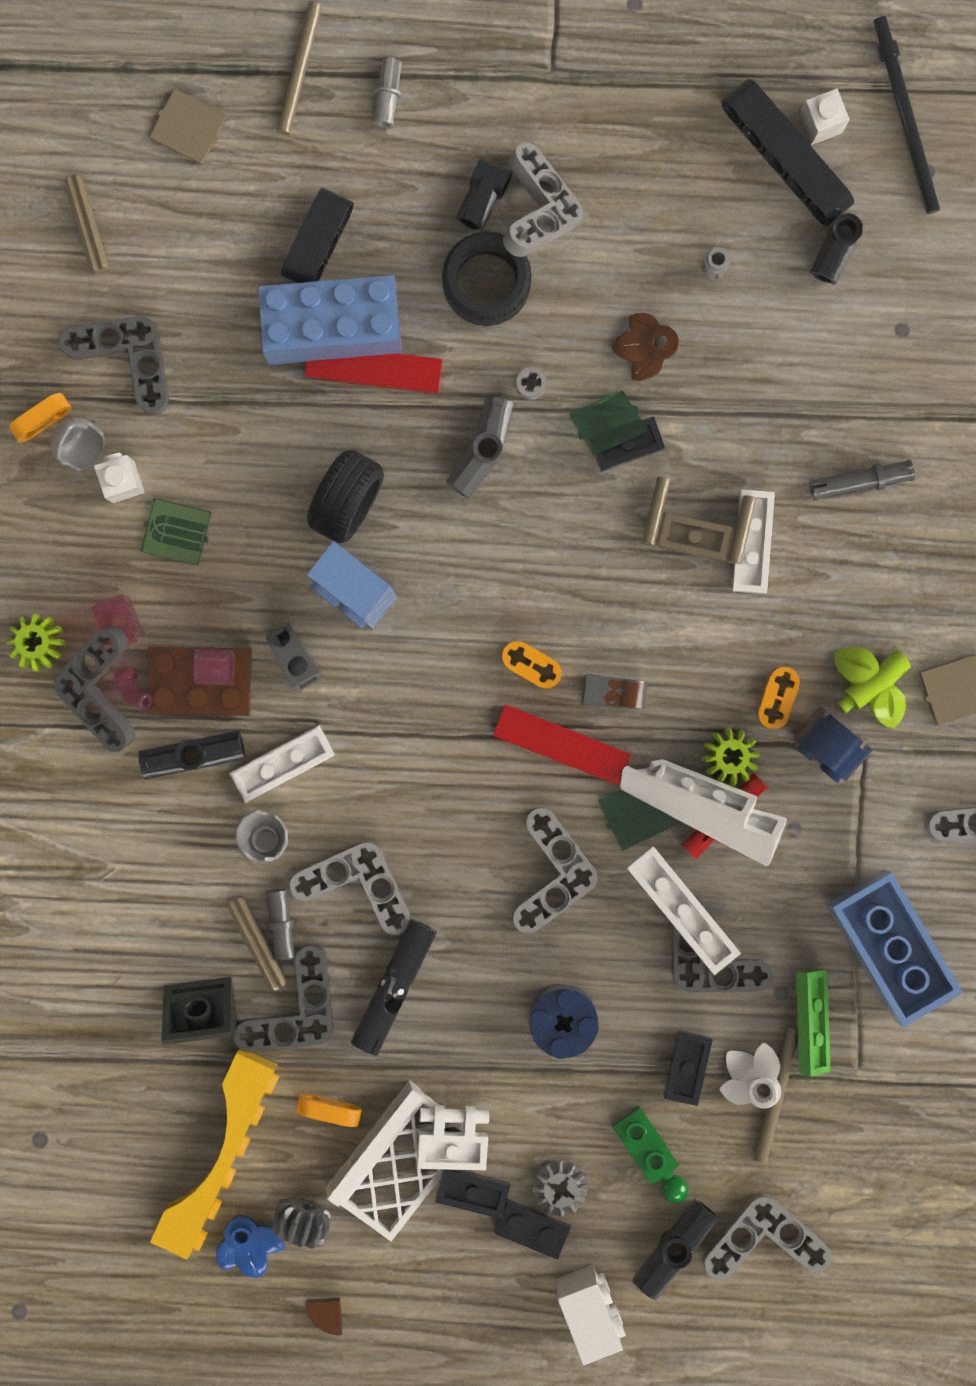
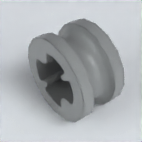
[516,367,546,400]

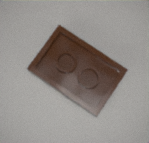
[147,647,252,716]

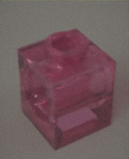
[91,594,144,647]
[193,649,235,686]

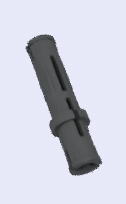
[809,459,915,501]

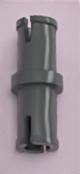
[265,889,296,960]

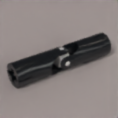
[351,919,437,1056]

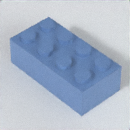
[258,275,402,365]
[307,541,398,629]
[825,870,963,1028]

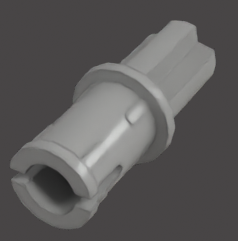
[373,57,402,128]

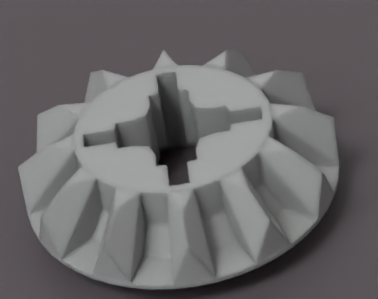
[533,1160,588,1217]

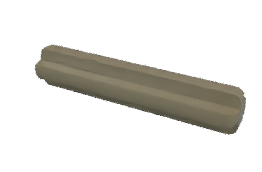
[64,175,109,274]
[227,896,287,991]

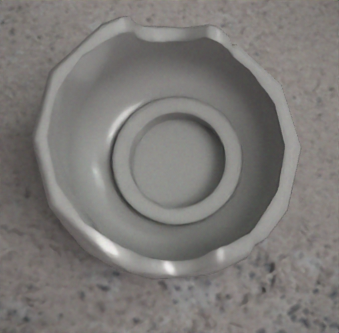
[49,417,105,471]
[235,810,288,863]

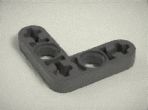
[59,316,169,415]
[54,626,135,752]
[672,893,773,992]
[234,944,334,1052]

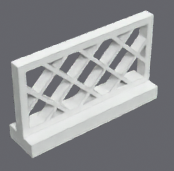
[326,1080,463,1241]

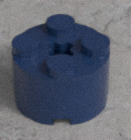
[793,706,873,783]
[529,984,599,1059]

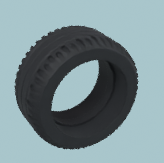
[442,231,532,326]
[307,449,384,543]

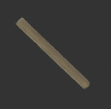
[277,1,322,135]
[754,1027,798,1163]

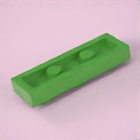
[795,968,831,1077]

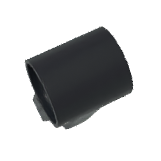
[456,157,513,231]
[809,213,863,285]

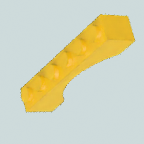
[150,1049,279,1260]

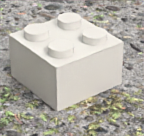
[555,1264,626,1366]

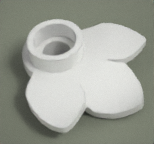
[719,1043,781,1108]

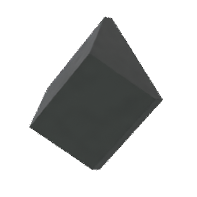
[161,977,238,1045]

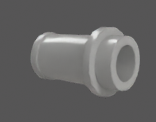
[703,247,731,280]

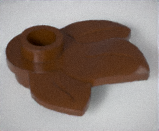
[612,313,679,381]

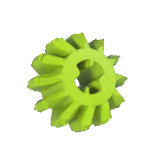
[5,613,66,672]
[701,728,760,786]

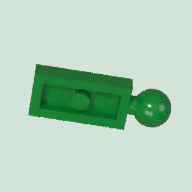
[612,1107,688,1203]

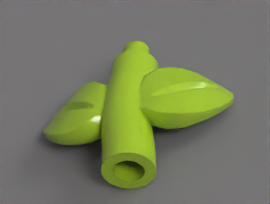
[834,647,911,728]

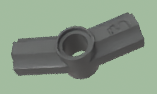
[446,396,514,500]

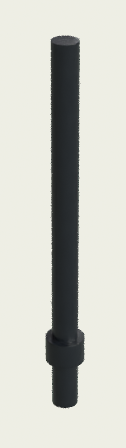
[873,16,940,214]

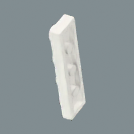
[626,846,741,975]

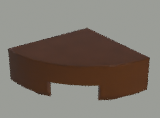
[305,1297,343,1335]

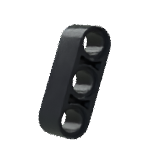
[281,187,354,283]

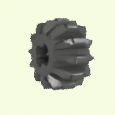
[271,1197,331,1249]

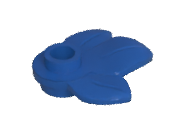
[216,1215,285,1278]

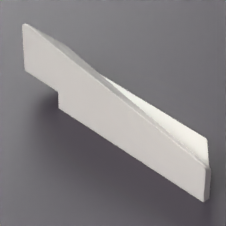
[620,759,787,866]

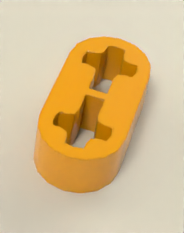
[8,392,72,443]
[502,641,562,689]
[756,667,800,729]
[296,1093,362,1127]

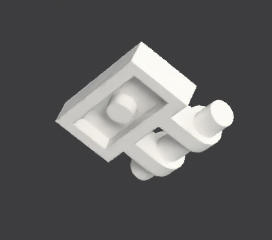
[416,1105,489,1170]

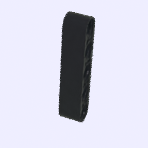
[721,79,854,226]

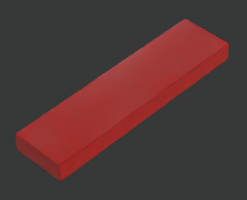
[305,353,443,394]
[493,704,631,786]

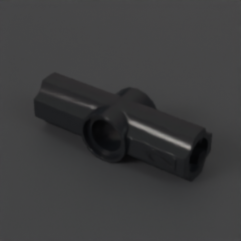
[138,730,246,780]
[632,1198,719,1301]

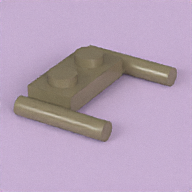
[642,477,757,565]

